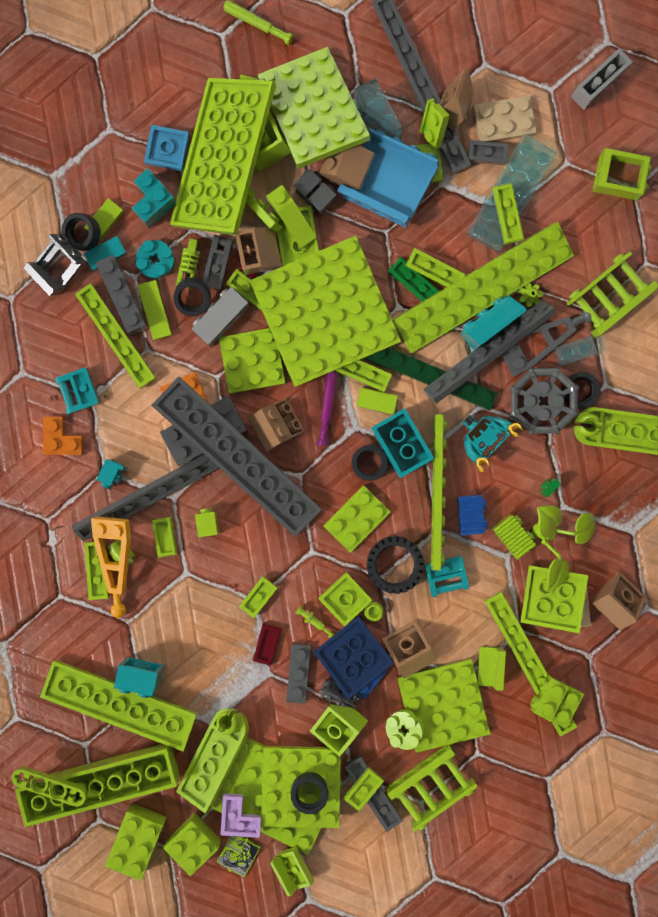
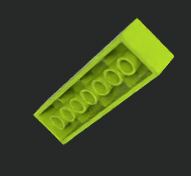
[15,744,181,827]

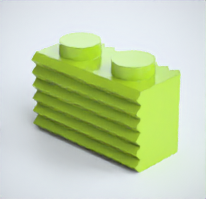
[492,514,536,560]

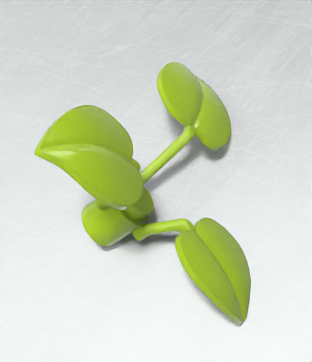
[532,505,595,591]

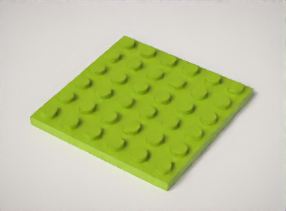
[250,236,401,387]

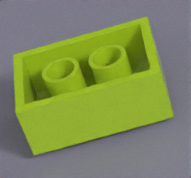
[105,803,167,881]

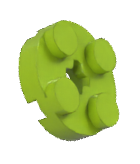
[386,709,425,750]

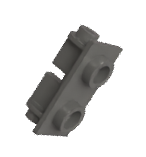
[318,679,359,709]

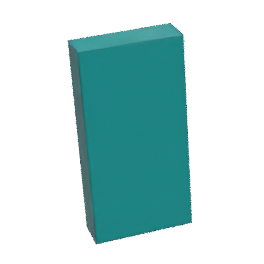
[83,236,127,271]

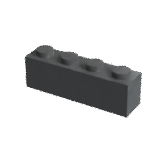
[96,255,150,336]

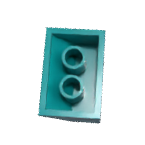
[460,295,527,351]

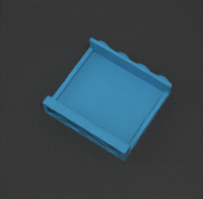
[338,128,439,229]

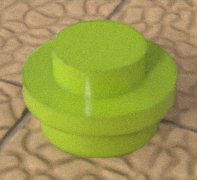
[364,602,383,621]

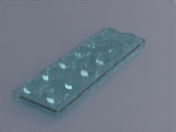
[466,134,557,253]

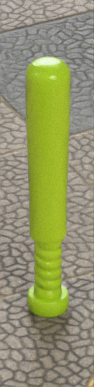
[223,0,294,45]

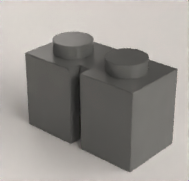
[293,168,336,217]

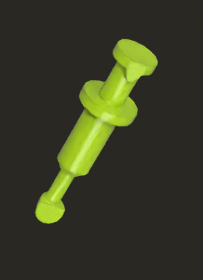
[295,606,334,638]

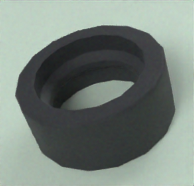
[61,213,101,251]
[173,277,211,317]
[561,372,601,409]
[351,445,388,481]
[291,772,328,814]

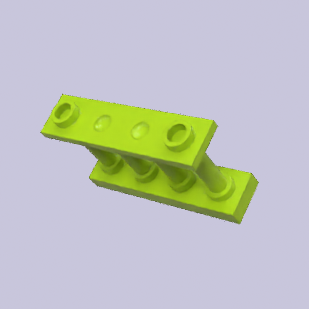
[566,251,658,338]
[386,745,478,832]

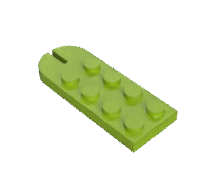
[574,407,658,455]
[176,708,249,814]

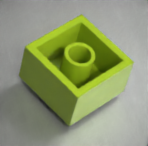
[163,812,221,876]

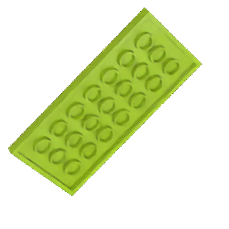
[170,78,276,235]

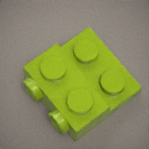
[530,675,584,729]

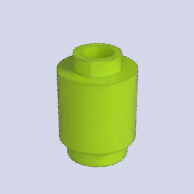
[107,540,135,566]

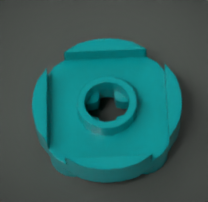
[136,240,175,279]

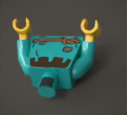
[462,414,523,472]

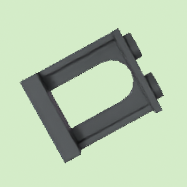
[24,234,86,296]

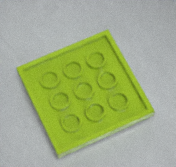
[397,658,490,753]
[261,746,341,828]

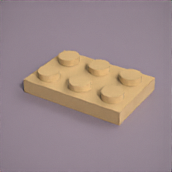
[473,95,536,142]

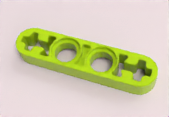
[11,766,88,807]

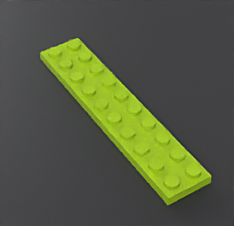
[392,222,574,354]

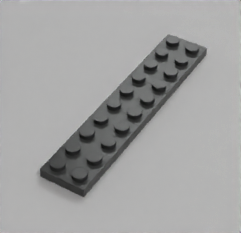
[151,376,322,536]

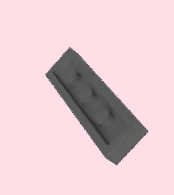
[344,755,403,832]

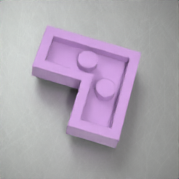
[221,793,261,838]

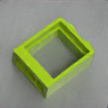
[592,148,651,200]

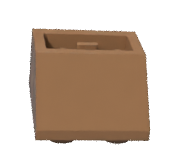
[235,228,282,275]
[248,398,305,451]

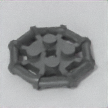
[509,366,579,435]

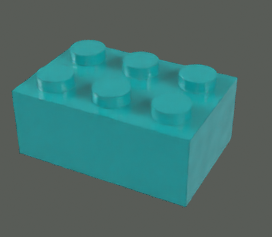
[370,408,434,478]

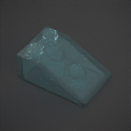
[353,78,403,140]

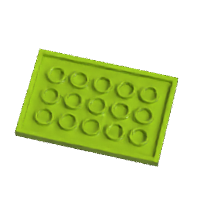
[258,47,370,169]
[212,737,342,855]

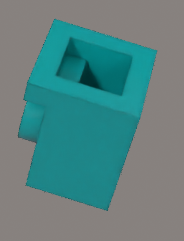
[96,459,128,490]

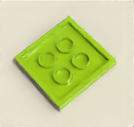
[219,328,286,394]
[521,565,588,633]

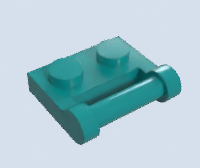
[55,367,100,415]
[424,555,469,598]

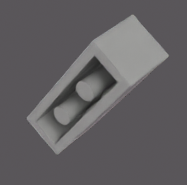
[571,48,632,110]
[192,287,249,347]

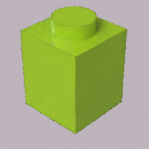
[195,508,220,537]

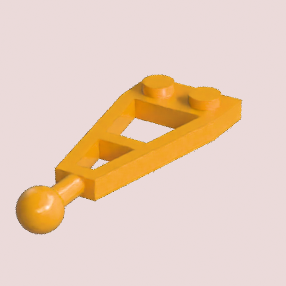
[91,516,131,618]

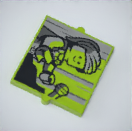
[217,836,261,877]

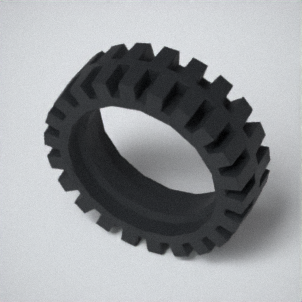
[367,536,424,594]

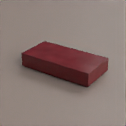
[252,623,281,666]

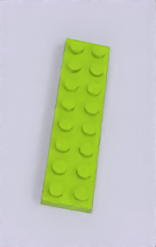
[40,659,198,751]

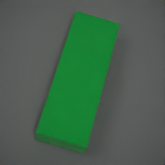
[388,257,439,302]

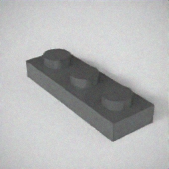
[286,643,311,704]

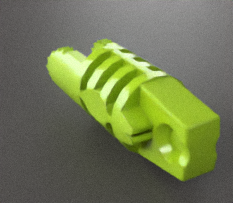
[176,239,200,290]

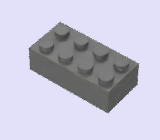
[160,396,248,467]

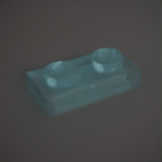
[554,336,598,366]

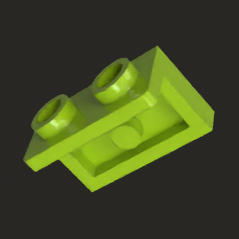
[270,847,314,897]

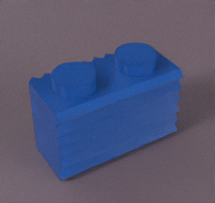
[457,495,488,535]

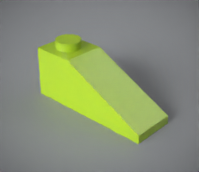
[266,185,317,249]

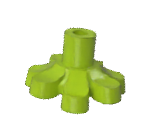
[518,283,543,308]

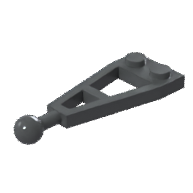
[501,307,597,377]

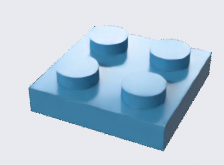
[144,125,190,172]

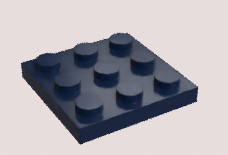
[314,616,394,699]

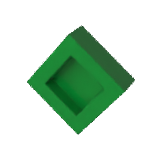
[538,478,561,498]

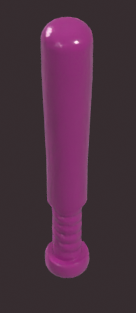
[317,371,338,446]

